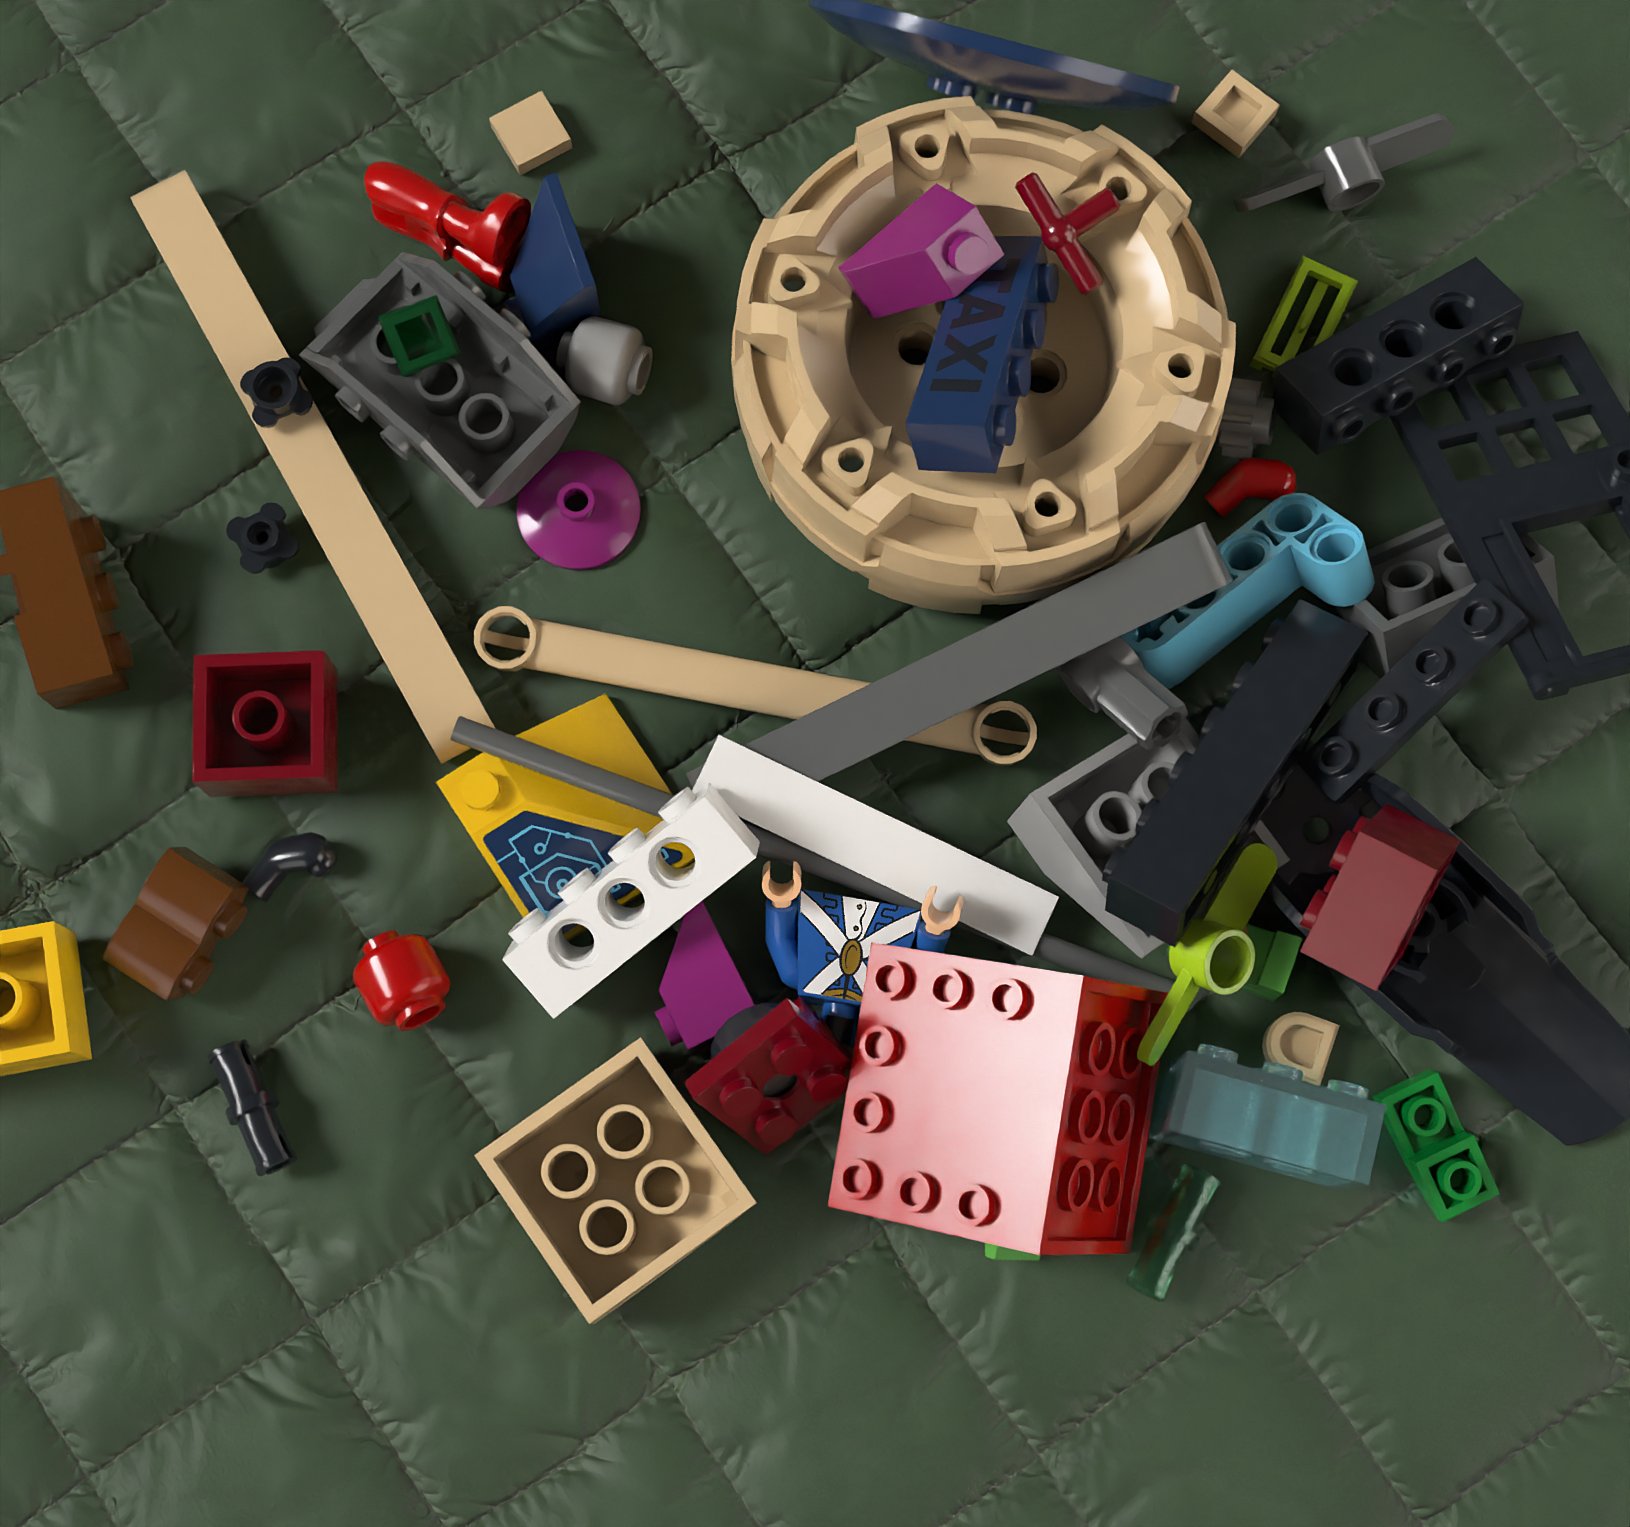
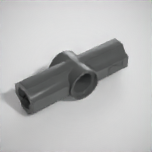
[1028,597,1188,751]

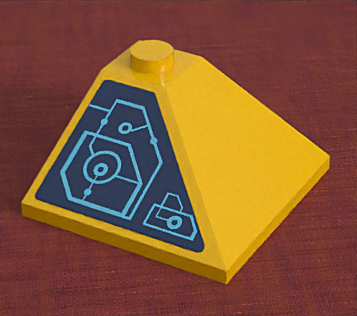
[436,693,695,941]

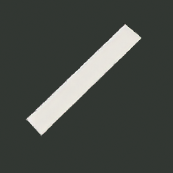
[692,735,1059,955]

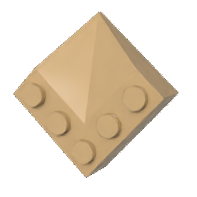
[474,1037,757,1324]

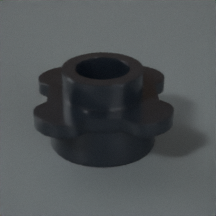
[240,357,313,428]
[226,502,300,574]

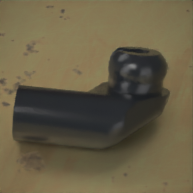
[241,832,337,903]

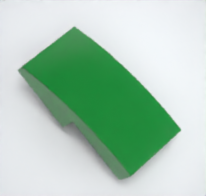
[1372,1069,1500,1222]

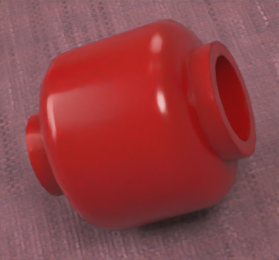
[353,930,451,1031]

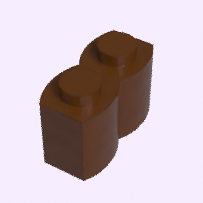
[103,847,249,1001]

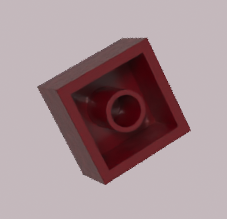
[192,650,338,797]
[1300,803,1461,991]

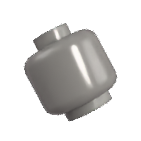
[556,316,653,405]

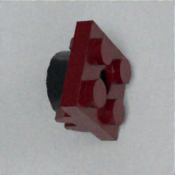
[685,997,853,1155]

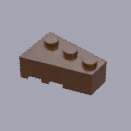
[0,476,133,709]

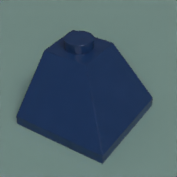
[505,172,602,353]

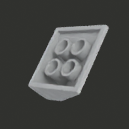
[1007,718,1290,959]

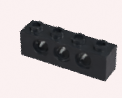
[1272,257,1524,455]

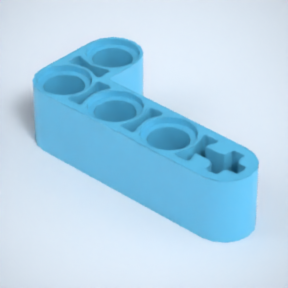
[1121,493,1375,689]

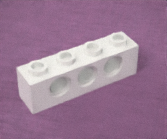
[502,783,760,1019]

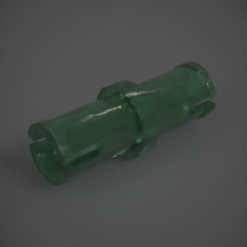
[1125,1164,1221,1302]

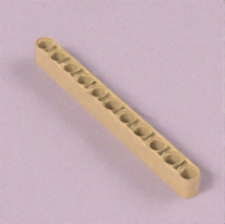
[130,169,495,764]

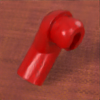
[1203,458,1297,519]

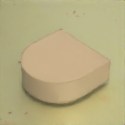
[1262,1012,1340,1088]

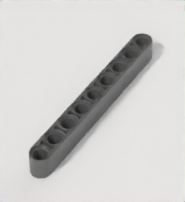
[686,522,1233,819]

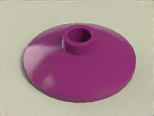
[517,450,641,571]

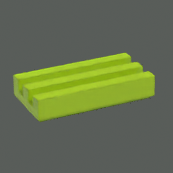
[1250,256,1358,378]

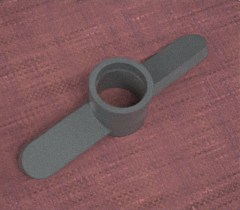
[1234,113,1454,212]

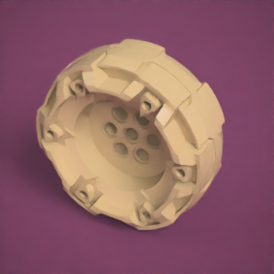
[731,96,1236,614]

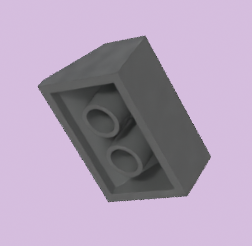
[1335,517,1559,679]

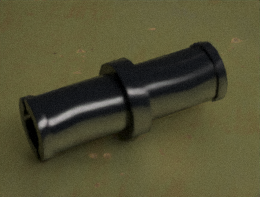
[207,1039,298,1177]

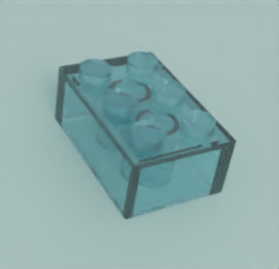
[1150,1044,1386,1191]

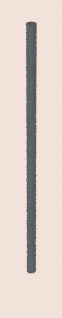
[450,716,1175,993]

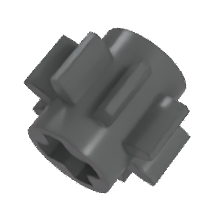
[1216,378,1277,458]

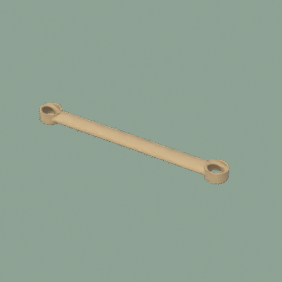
[474,606,1037,766]

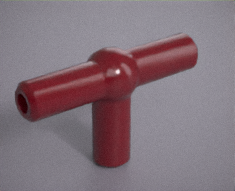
[1015,172,1120,295]

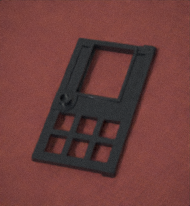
[1389,331,1630,700]

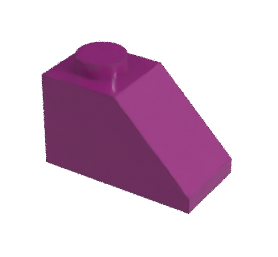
[838,183,1004,319]
[655,901,755,1056]

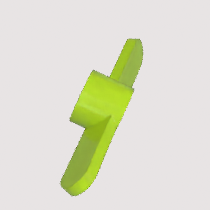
[1137,843,1278,1066]

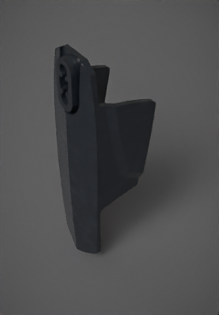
[1261,741,1630,1146]

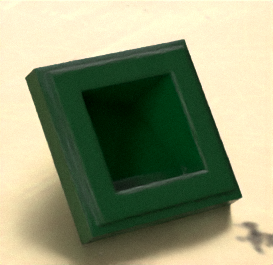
[378,295,461,377]

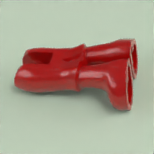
[364,161,531,294]

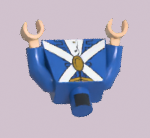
[762,861,964,1048]

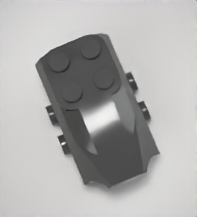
[299,252,581,509]

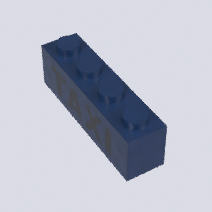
[905,236,1059,473]

